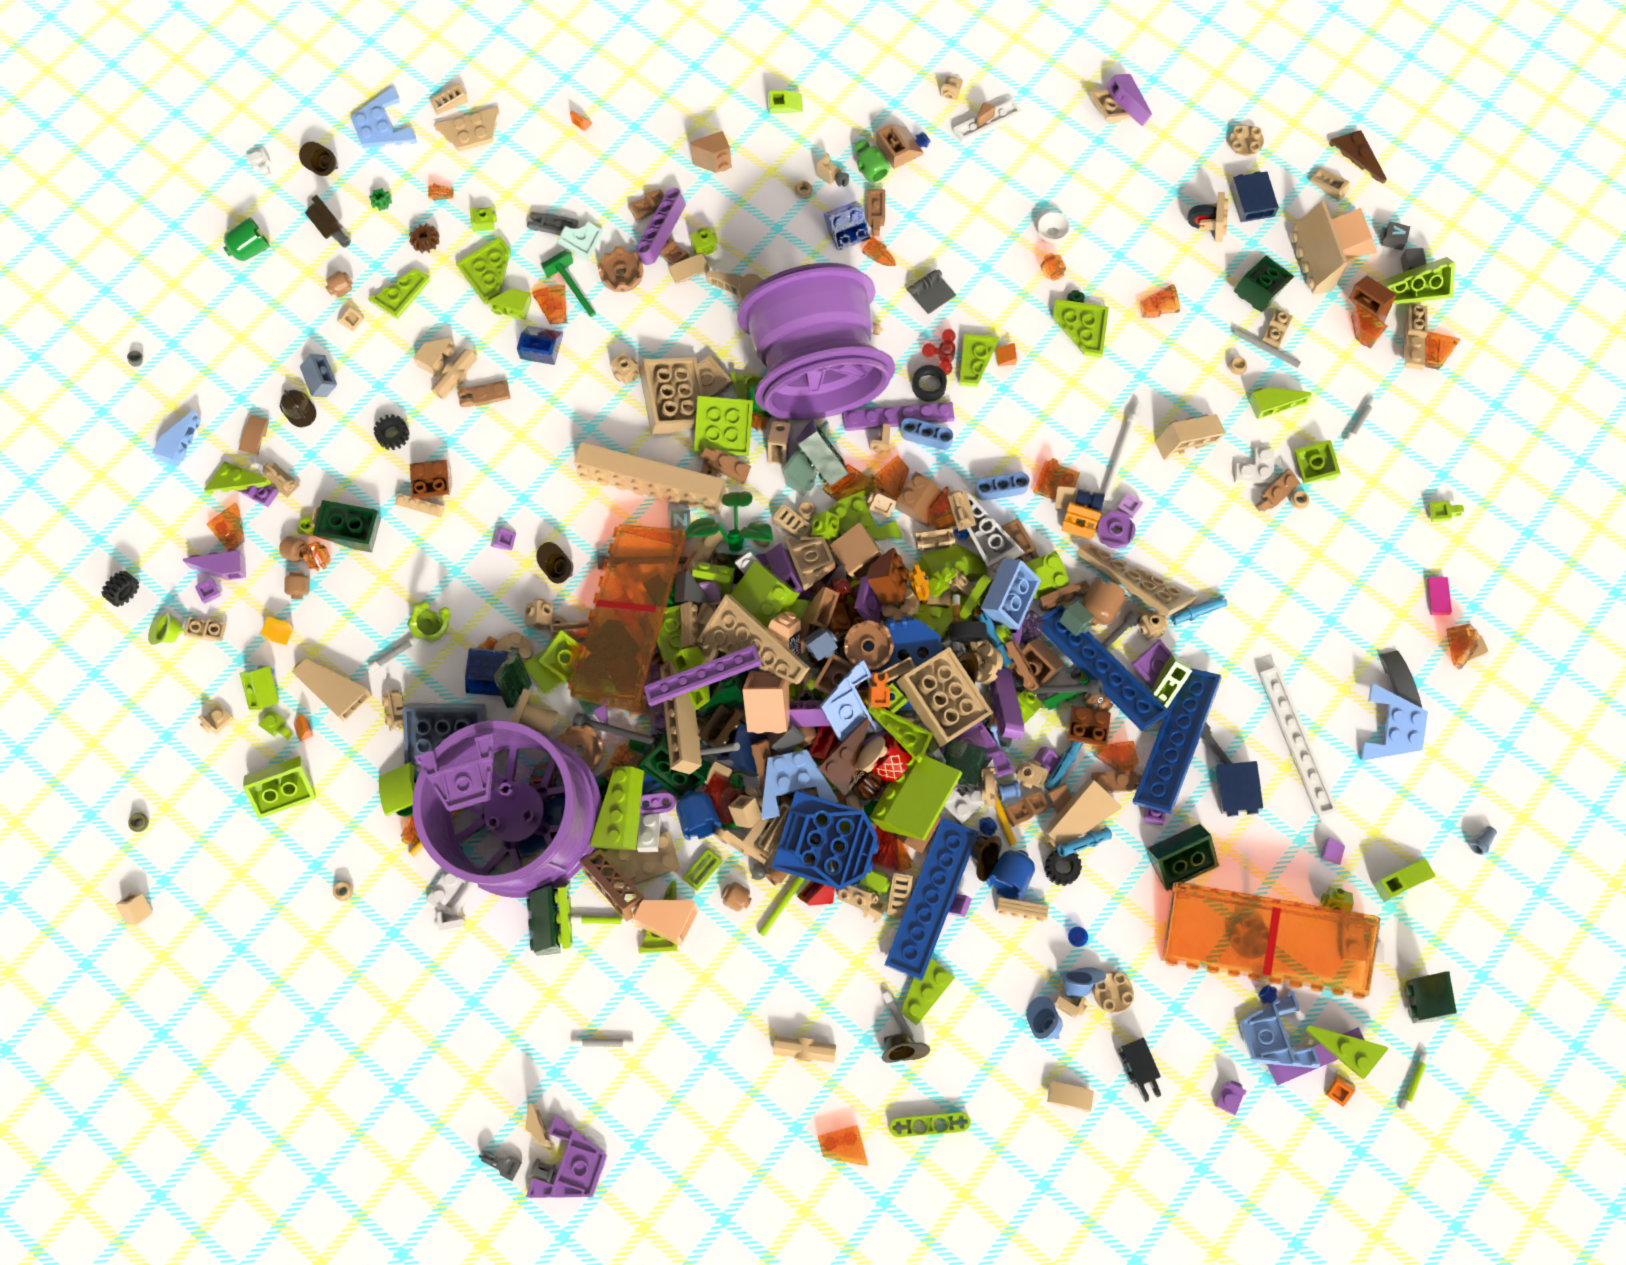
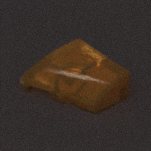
[1140,284,1180,318]
[532,285,568,324]

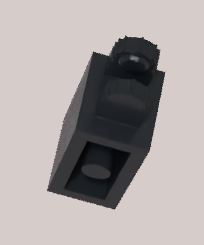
[1117,1037,1161,1103]

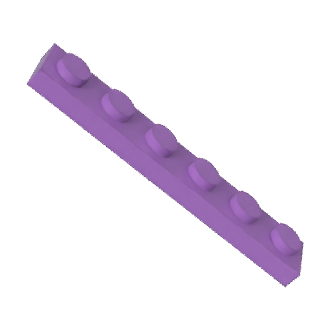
[843,402,955,431]
[643,645,762,706]

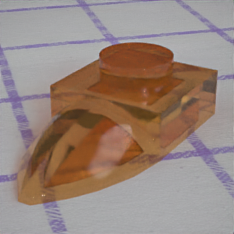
[862,237,896,266]

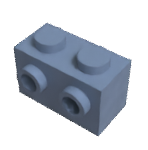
[300,354,337,398]
[802,627,838,661]

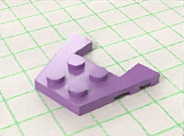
[942,721,1015,790]
[414,733,495,812]
[526,1116,608,1198]

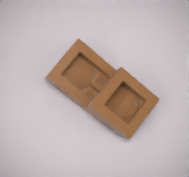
[628,189,664,221]
[660,237,689,265]
[238,415,269,455]
[1004,790,1050,827]

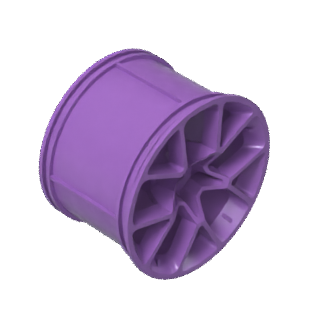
[412,720,602,898]

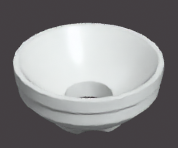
[1037,212,1070,243]

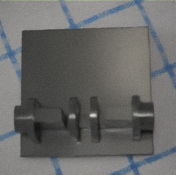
[906,269,956,315]

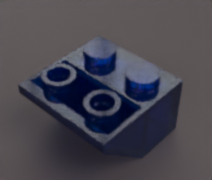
[823,201,871,251]
[516,326,564,365]
[465,648,509,696]

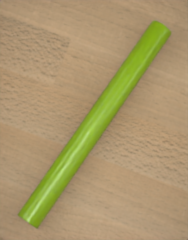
[758,876,805,937]

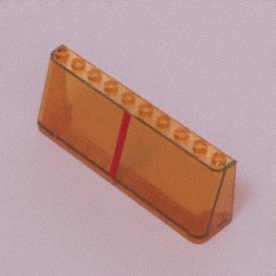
[567,523,686,713]
[1161,882,1381,999]

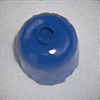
[676,790,722,841]
[986,850,1035,901]

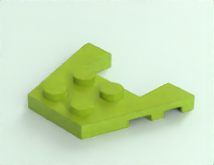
[829,474,903,541]
[899,585,969,639]

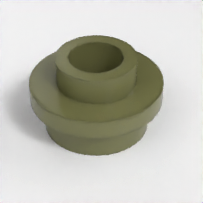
[128,812,149,832]

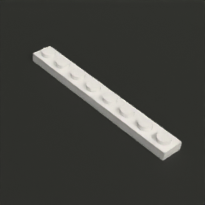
[1259,667,1338,818]

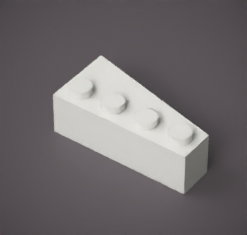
[967,494,1025,572]

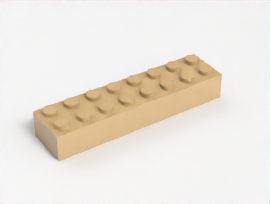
[574,442,726,514]

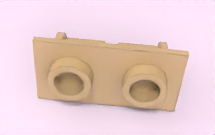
[261,462,300,498]
[948,490,976,531]
[915,528,955,550]
[948,569,976,597]
[382,688,403,731]
[838,884,878,912]

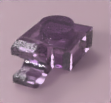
[1021,610,1044,646]

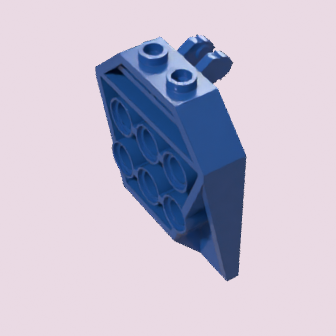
[863,616,943,712]
[771,791,880,890]

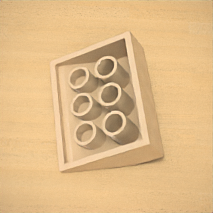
[1290,201,1347,295]
[639,357,704,435]
[896,647,993,748]

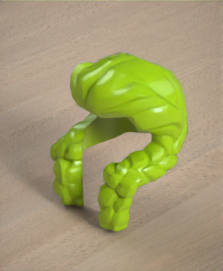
[407,601,451,642]

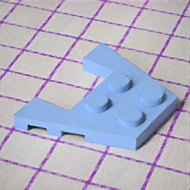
[350,87,417,148]
[820,659,891,741]
[1360,684,1428,760]
[761,750,838,820]
[1239,991,1320,1068]

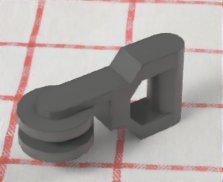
[478,1149,522,1182]

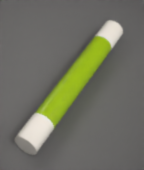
[571,915,633,925]
[1400,1052,1430,1113]

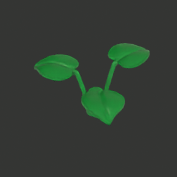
[686,491,773,552]

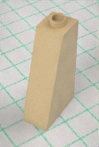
[291,658,372,722]
[1042,779,1122,847]

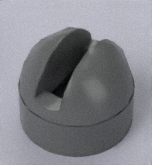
[835,172,849,187]
[127,351,143,367]
[751,863,766,880]

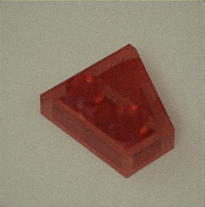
[704,774,747,826]
[871,825,899,871]

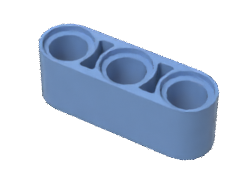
[900,418,953,450]
[975,472,1030,501]

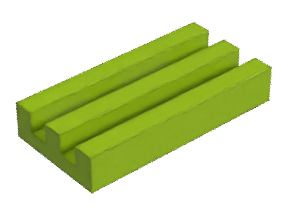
[682,848,723,892]

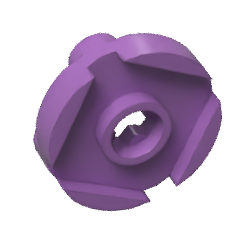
[1097,511,1136,549]

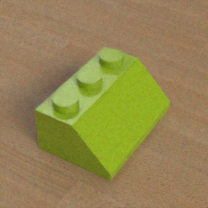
[243,756,316,819]

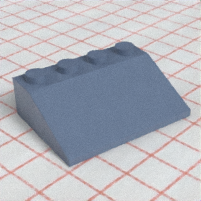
[403,703,486,765]

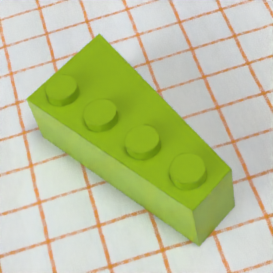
[1377,257,1455,304]
[589,767,644,850]

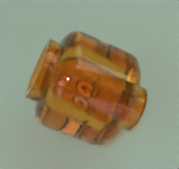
[1040,253,1067,281]
[303,542,331,571]

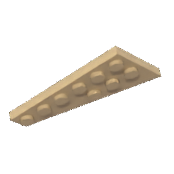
[1076,544,1198,616]
[696,594,810,684]

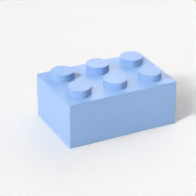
[981,559,1041,630]

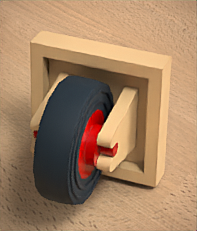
[1187,192,1228,242]

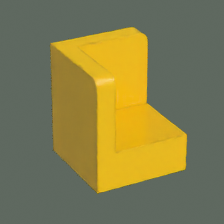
[260,616,294,646]

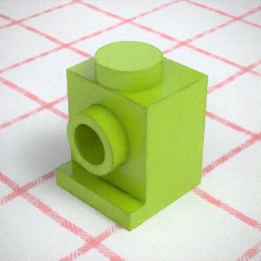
[470,207,497,232]
[885,683,908,714]
[859,870,891,897]

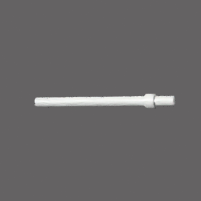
[1103,402,1142,501]

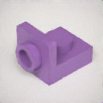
[1215,1080,1247,1116]

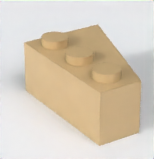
[1155,414,1226,460]

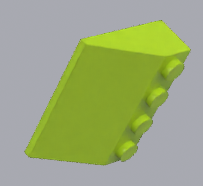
[731,560,800,629]
[869,755,962,841]

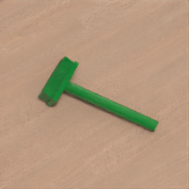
[540,250,596,317]

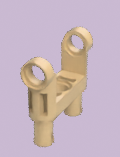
[713,786,774,865]

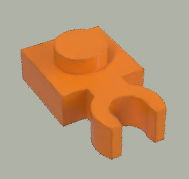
[868,673,890,707]

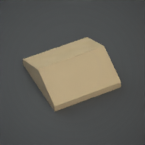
[1088,89,1131,124]
[525,1103,552,1148]

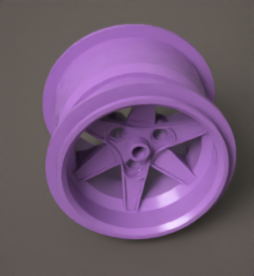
[737,263,895,420]

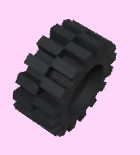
[373,414,410,450]
[101,570,139,607]
[1044,849,1082,886]

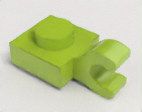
[1428,501,1465,522]
[928,567,957,598]
[257,710,293,740]

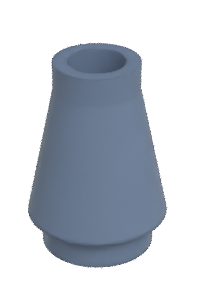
[1469,826,1497,855]

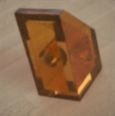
[1351,305,1388,349]
[928,486,956,530]
[1446,623,1480,670]
[1093,740,1139,772]

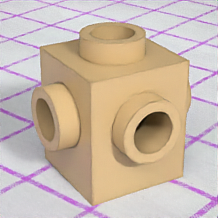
[610,352,640,385]
[525,599,553,630]
[1138,610,1168,641]
[1016,759,1049,789]

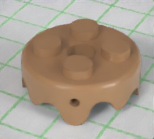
[598,246,644,292]
[844,620,894,671]
[555,725,604,771]

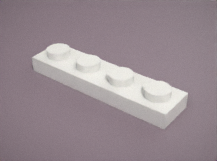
[953,99,1022,144]

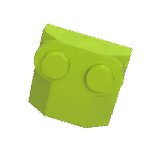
[1294,439,1341,484]
[1024,551,1069,600]
[537,630,592,684]

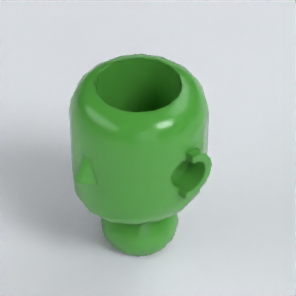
[854,139,890,182]

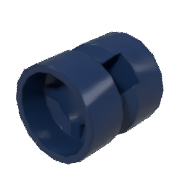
[1075,488,1105,511]

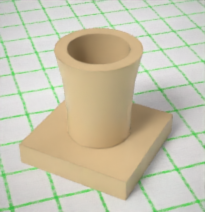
[511,688,558,737]

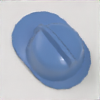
[1060,967,1106,998]
[1026,996,1063,1040]

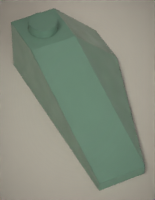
[783,420,830,496]

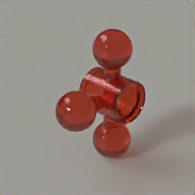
[922,329,956,375]
[813,579,860,602]

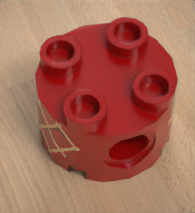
[871,734,912,783]

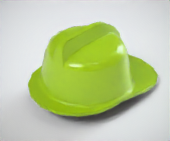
[148,613,185,645]

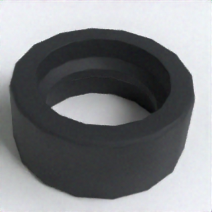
[912,365,947,402]
[949,621,987,642]

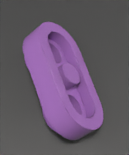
[640,792,676,815]

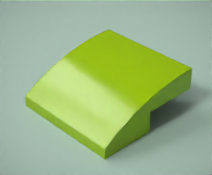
[523,651,579,695]
[379,763,416,816]

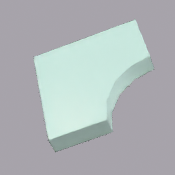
[556,221,603,261]

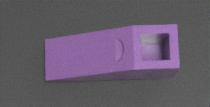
[1106,74,1153,126]
[765,543,809,598]
[183,549,246,581]

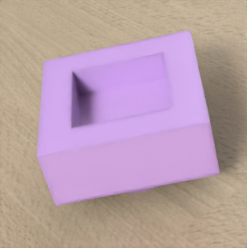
[1117,492,1144,519]

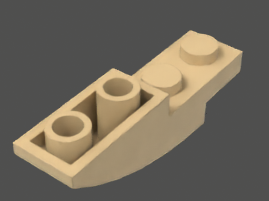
[1402,303,1428,370]

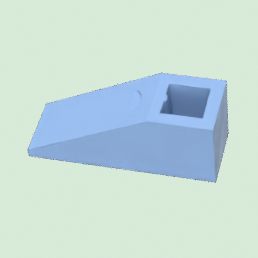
[152,410,201,467]

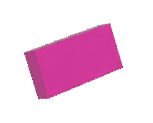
[1427,577,1452,615]

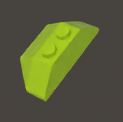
[910,544,988,582]

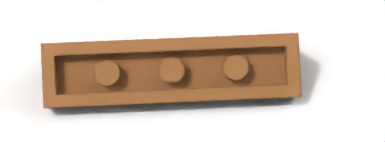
[580,849,644,922]

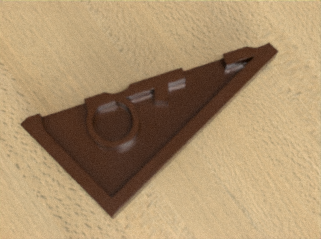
[1329,130,1387,184]
[816,718,870,795]

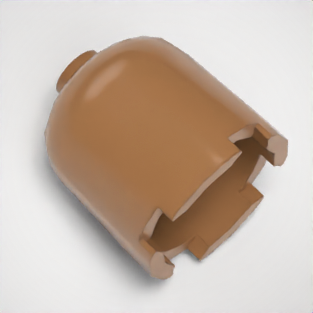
[1081,577,1128,626]

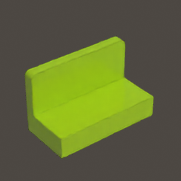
[239,666,279,710]

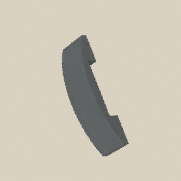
[1379,650,1423,709]

